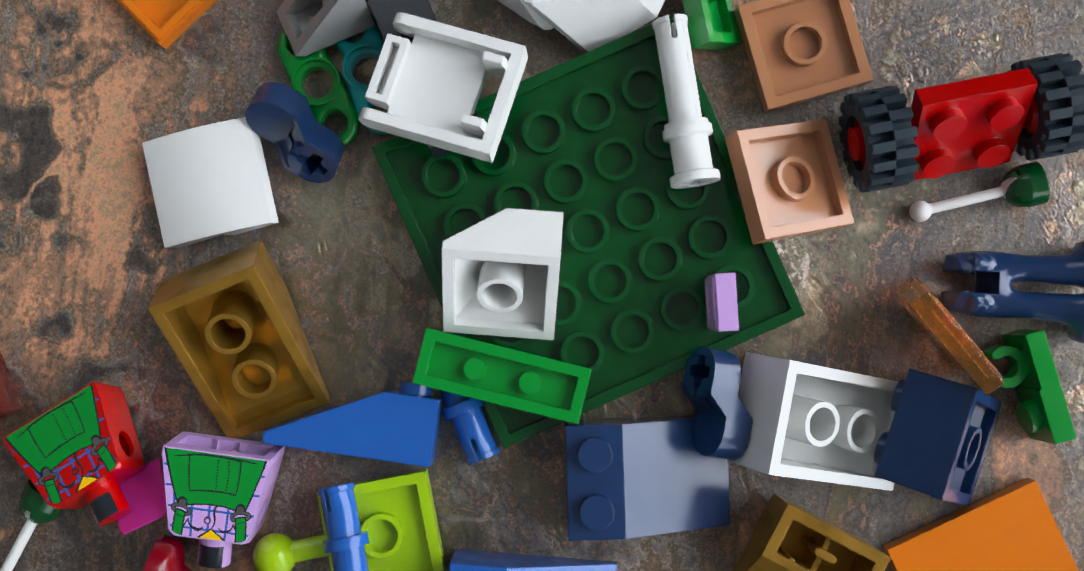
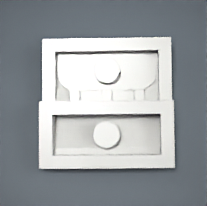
[142,117,279,248]

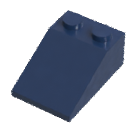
[564,416,730,541]

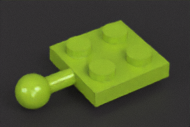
[252,468,447,571]

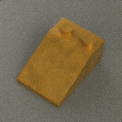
[148,240,330,439]

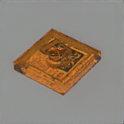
[897,277,1004,396]

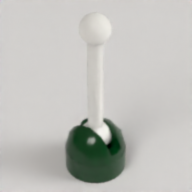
[909,161,1050,222]
[0,479,64,571]

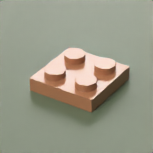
[734,0,873,114]
[725,119,854,244]

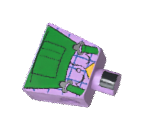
[162,431,285,568]

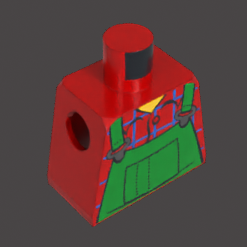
[2,382,145,526]

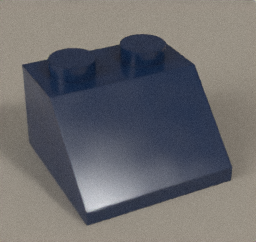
[874,368,1002,505]

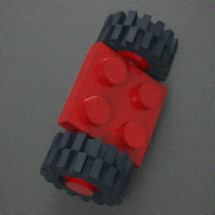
[839,53,1084,193]

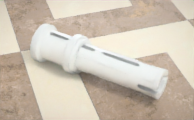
[652,14,721,189]

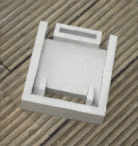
[358,12,528,163]

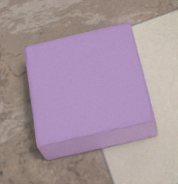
[704,273,739,332]

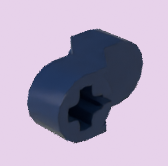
[245,82,345,183]
[682,346,753,460]

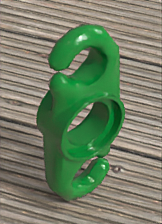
[277,29,360,146]

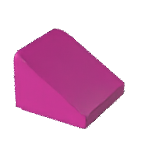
[117,457,167,536]

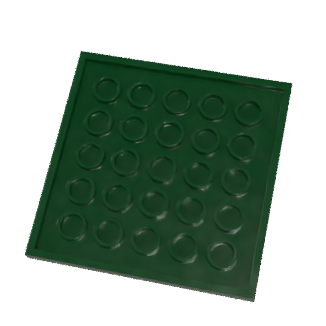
[371,16,806,449]

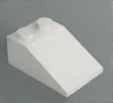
[726,352,898,491]

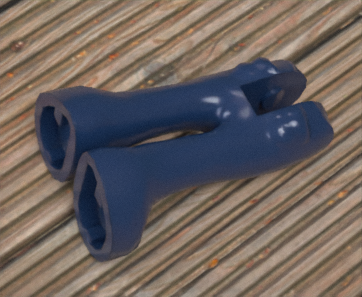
[941,241,1084,343]

